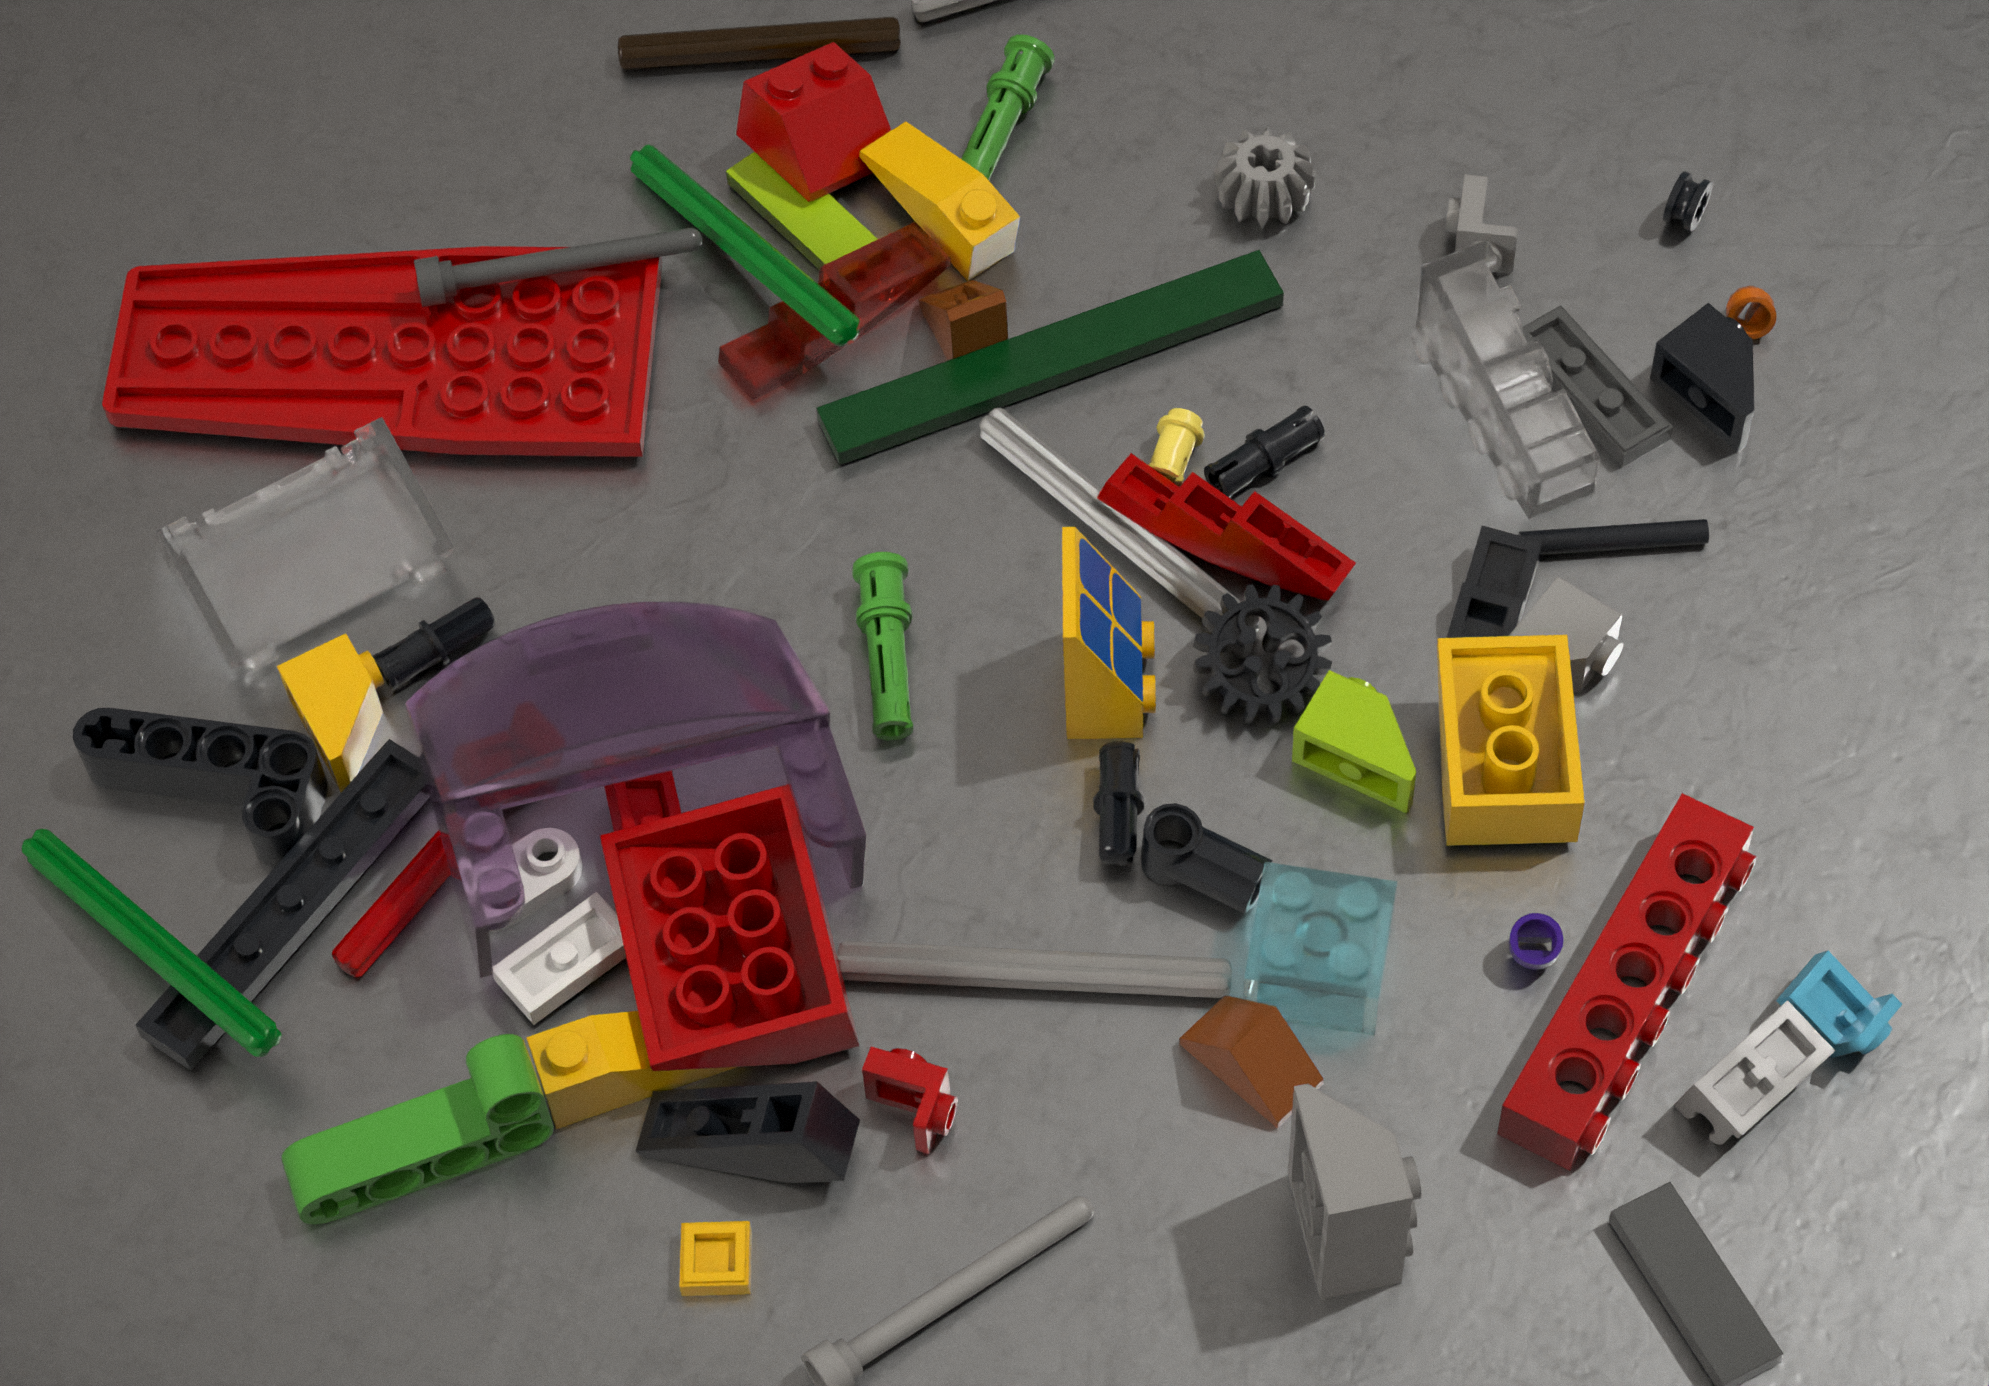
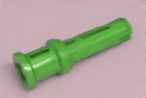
[961,35,1055,180]
[852,552,914,740]

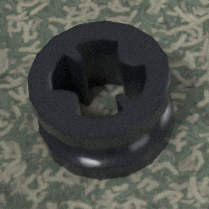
[1663,171,1713,232]

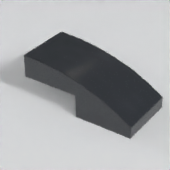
[1446,525,1544,638]

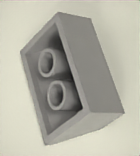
[1288,1084,1422,1300]

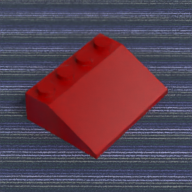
[600,783,860,1071]

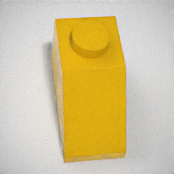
[277,633,385,792]

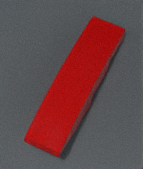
[1096,453,1356,601]

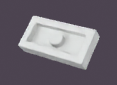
[491,892,626,1025]

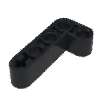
[72,707,328,868]

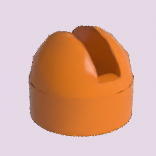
[1726,285,1777,339]

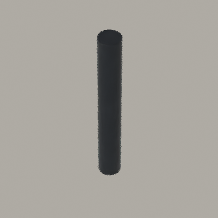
[1518,519,1709,555]

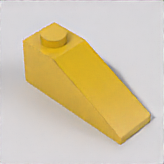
[859,121,1020,282]
[526,1011,737,1129]

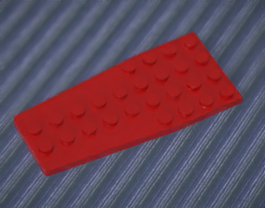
[102,246,663,457]

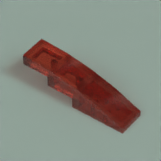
[718,222,951,401]

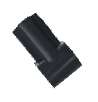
[1140,803,1273,914]

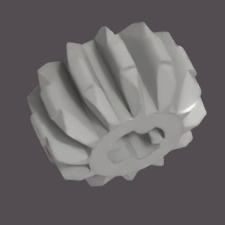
[1215,125,1315,229]

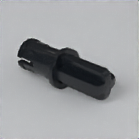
[372,597,495,690]
[1093,741,1144,866]

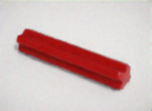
[332,817,478,978]

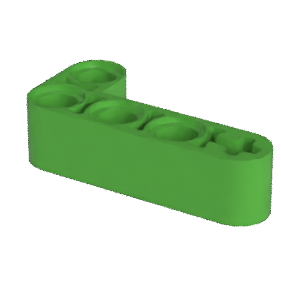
[281,1034,554,1225]

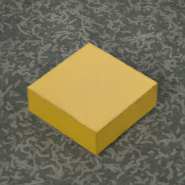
[679,1221,752,1296]

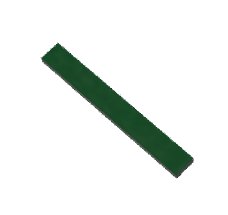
[816,250,1284,465]

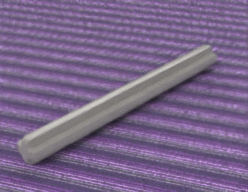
[979,408,1260,633]
[837,941,1232,998]

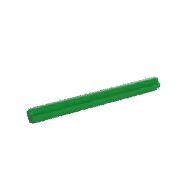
[630,145,860,347]
[21,829,282,1057]

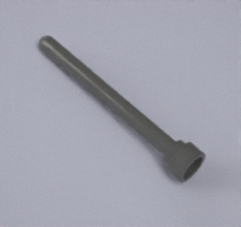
[414,228,702,307]

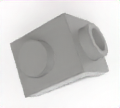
[1445,174,1518,273]

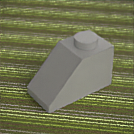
[1509,576,1623,692]

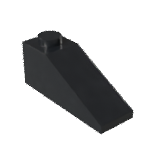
[635,1081,860,1183]

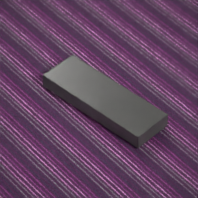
[1511,305,1673,468]
[1609,1182,1784,1386]

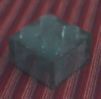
[1243,862,1397,1036]

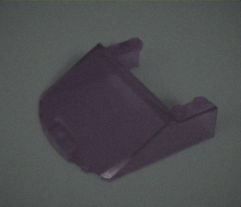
[405,602,867,978]

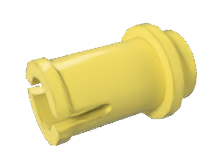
[1148,408,1205,487]

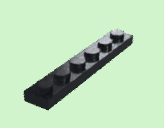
[135,739,443,1070]

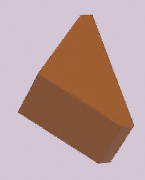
[918,280,1008,360]
[1179,995,1324,1129]

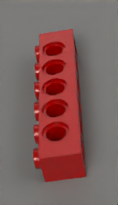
[1497,793,1757,1171]

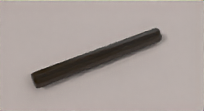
[618,17,901,70]

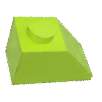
[1292,670,1416,814]

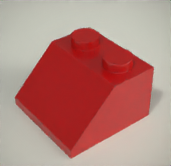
[736,42,891,202]

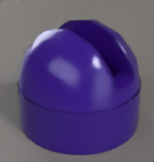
[1508,913,1564,970]

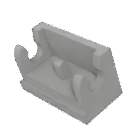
[1674,1000,1835,1145]

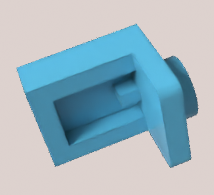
[1776,950,1902,1058]

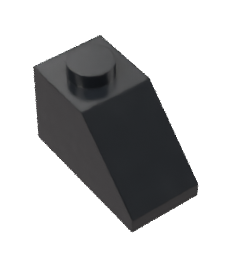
[1650,303,1754,452]

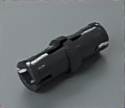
[1204,405,1325,498]

